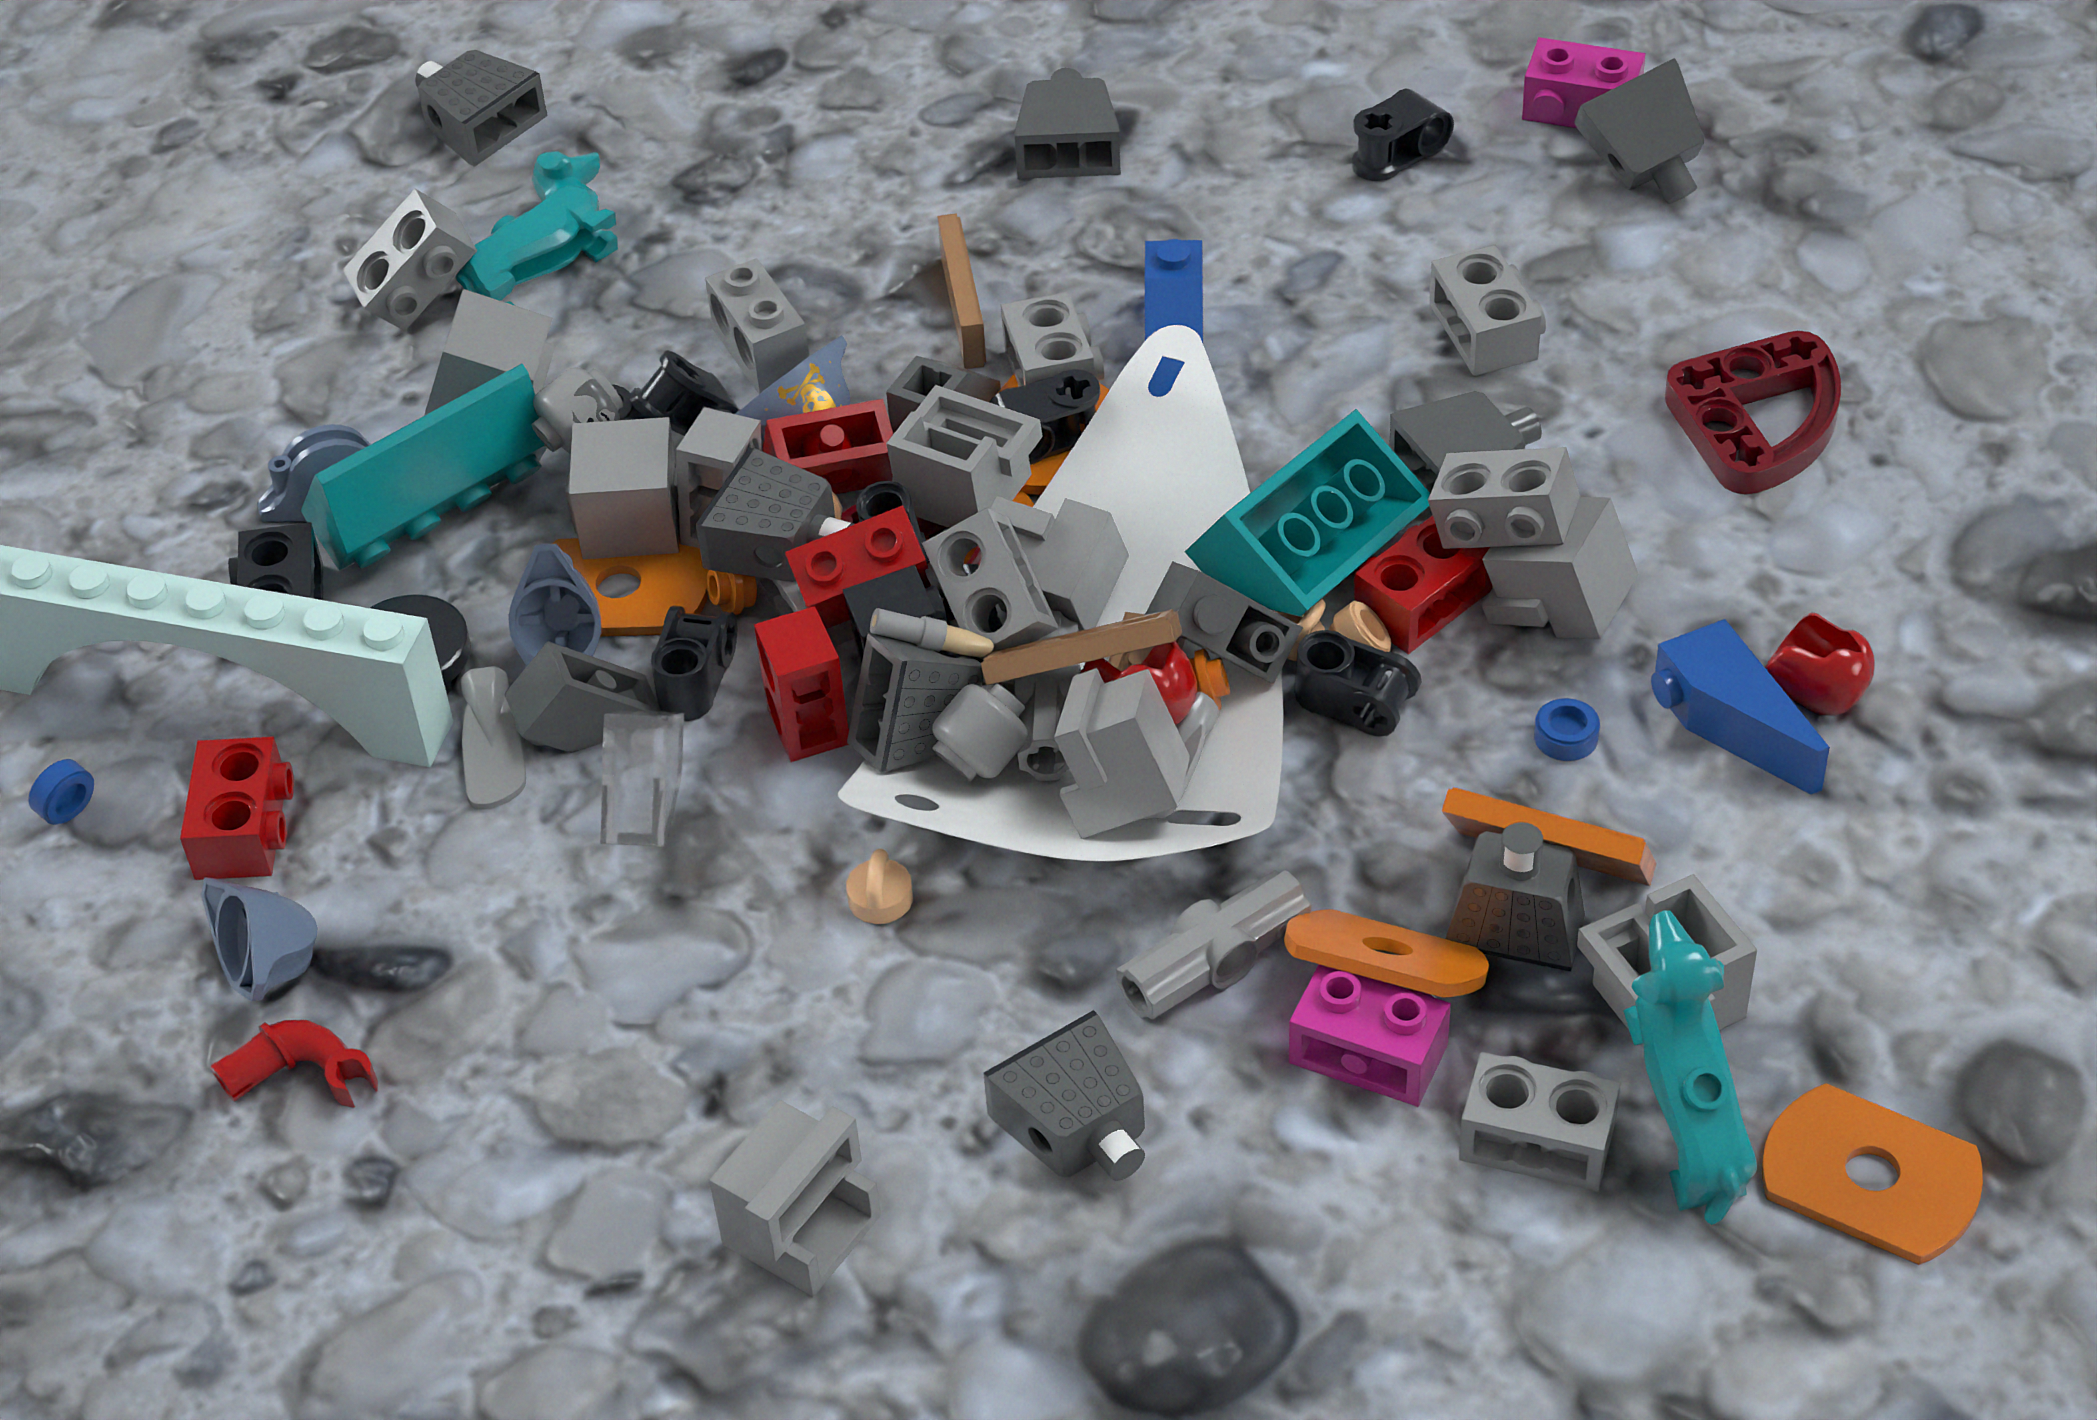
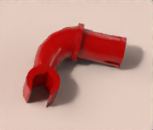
[210,1020,378,1108]

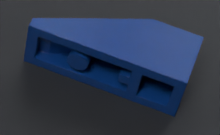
[1145,239,1203,397]
[1651,619,1830,795]

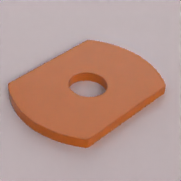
[552,538,709,637]
[1284,909,1489,998]
[1762,1083,1983,1265]

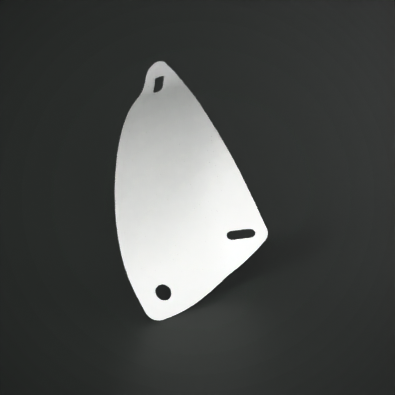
[838,325,1283,861]

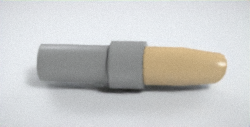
[870,608,994,657]

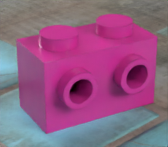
[1522,37,1646,128]
[1289,964,1451,1107]

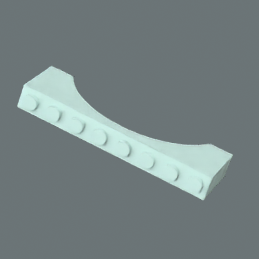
[0,545,454,767]

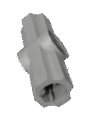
[1015,611,1081,781]
[1116,870,1311,1020]

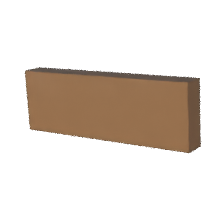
[937,213,987,369]
[981,609,1182,685]

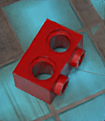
[1354,515,1493,655]
[754,606,849,763]
[180,736,294,880]

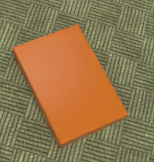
[1442,787,1657,886]

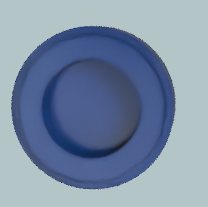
[1534,698,1600,761]
[28,759,94,825]

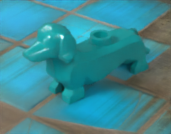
[455,151,618,306]
[1623,910,1757,1225]

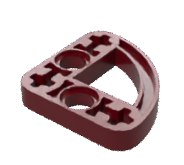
[1665,331,1841,495]

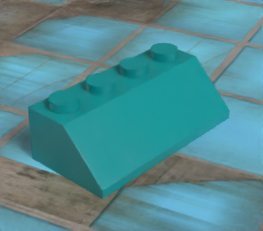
[301,363,547,571]
[1184,409,1430,616]

